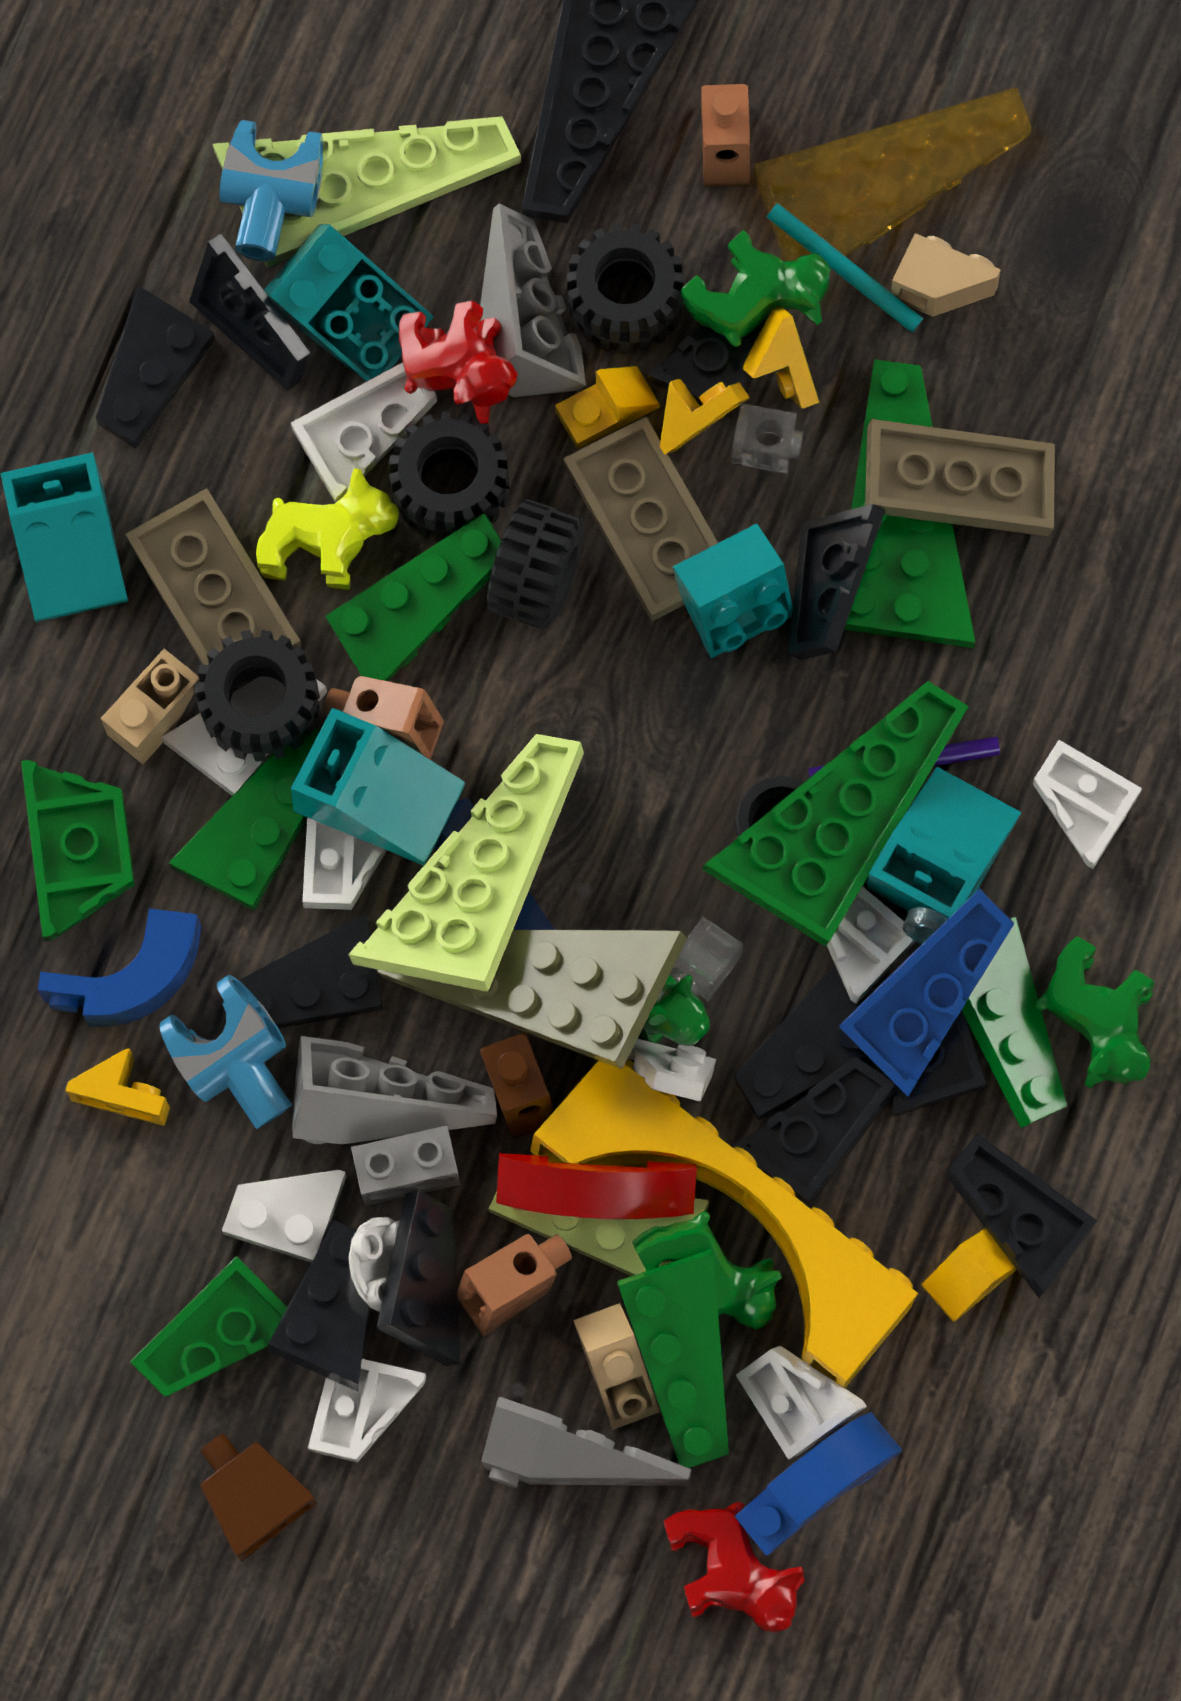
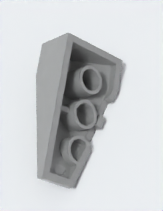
[292,1036,497,1144]

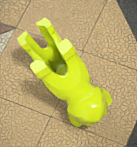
[256,468,399,590]

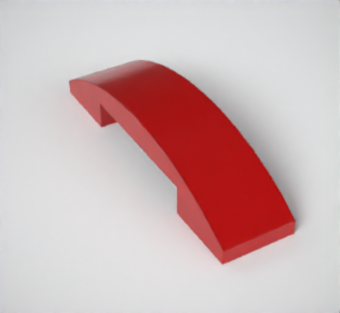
[496,1153,697,1219]

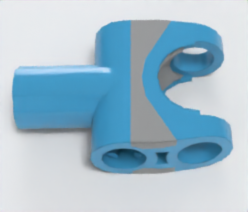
[219,120,323,262]
[159,975,293,1130]

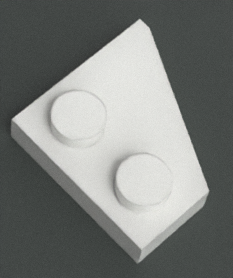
[736,1346,867,1460]

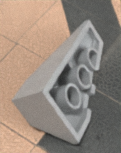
[479,203,586,397]
[481,1397,691,1488]

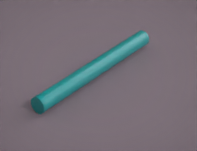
[766,203,924,333]

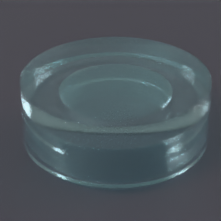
[902,907,948,944]

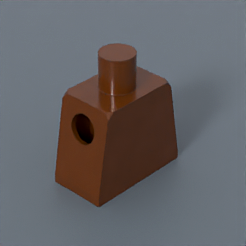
[479,1032,555,1139]
[200,1433,318,1562]

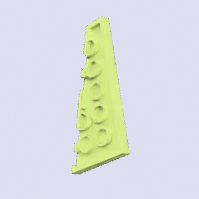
[213,116,521,268]
[349,734,584,992]

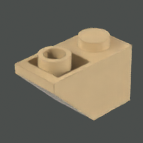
[891,233,1001,317]
[100,648,200,764]
[573,1303,660,1430]

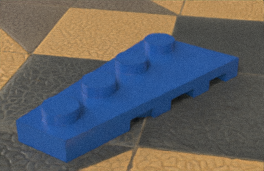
[839,888,1014,1096]

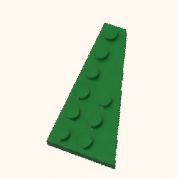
[844,359,976,649]
[701,681,969,946]

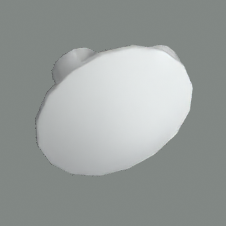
[349,1217,399,1312]

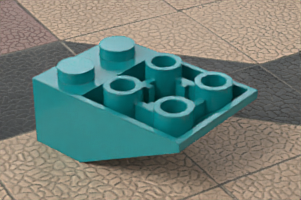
[264,224,434,382]
[0,452,128,622]
[291,708,465,866]
[867,767,1021,928]

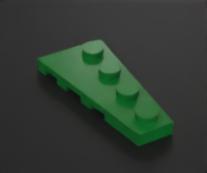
[325,513,502,681]

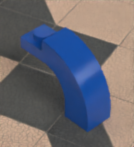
[38,908,202,1027]
[735,1412,902,1556]

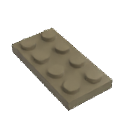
[563,417,718,621]
[865,419,1055,536]
[125,488,302,665]

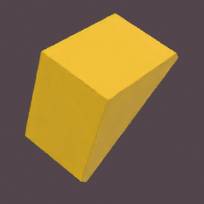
[921,1228,1017,1323]

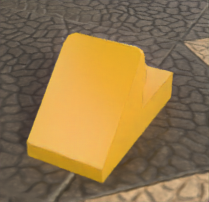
[743,306,819,409]
[555,366,660,450]
[660,379,750,455]
[65,1048,170,1126]

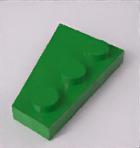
[130,1256,288,1398]

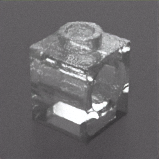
[732,403,804,473]
[670,916,743,1002]

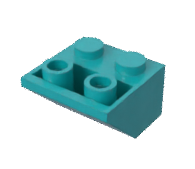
[673,523,793,658]

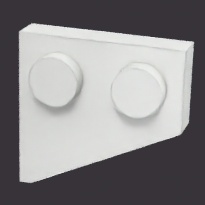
[1033,740,1142,869]
[302,817,387,910]
[827,886,919,1004]
[628,1039,716,1101]
[222,1170,347,1263]
[308,1359,426,1463]

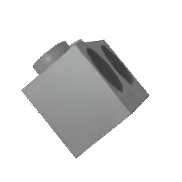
[351,1125,461,1206]

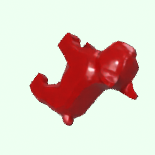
[399,301,518,424]
[663,1502,805,1633]

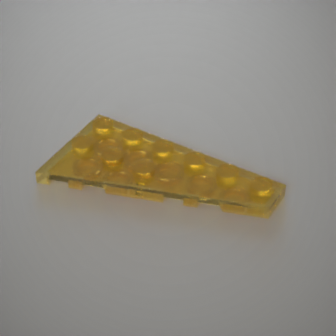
[754,87,1032,270]

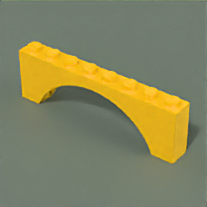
[530,1059,918,1388]

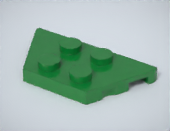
[21,760,135,942]

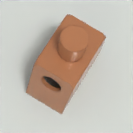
[701,84,750,187]
[324,676,444,760]
[457,1234,572,1337]

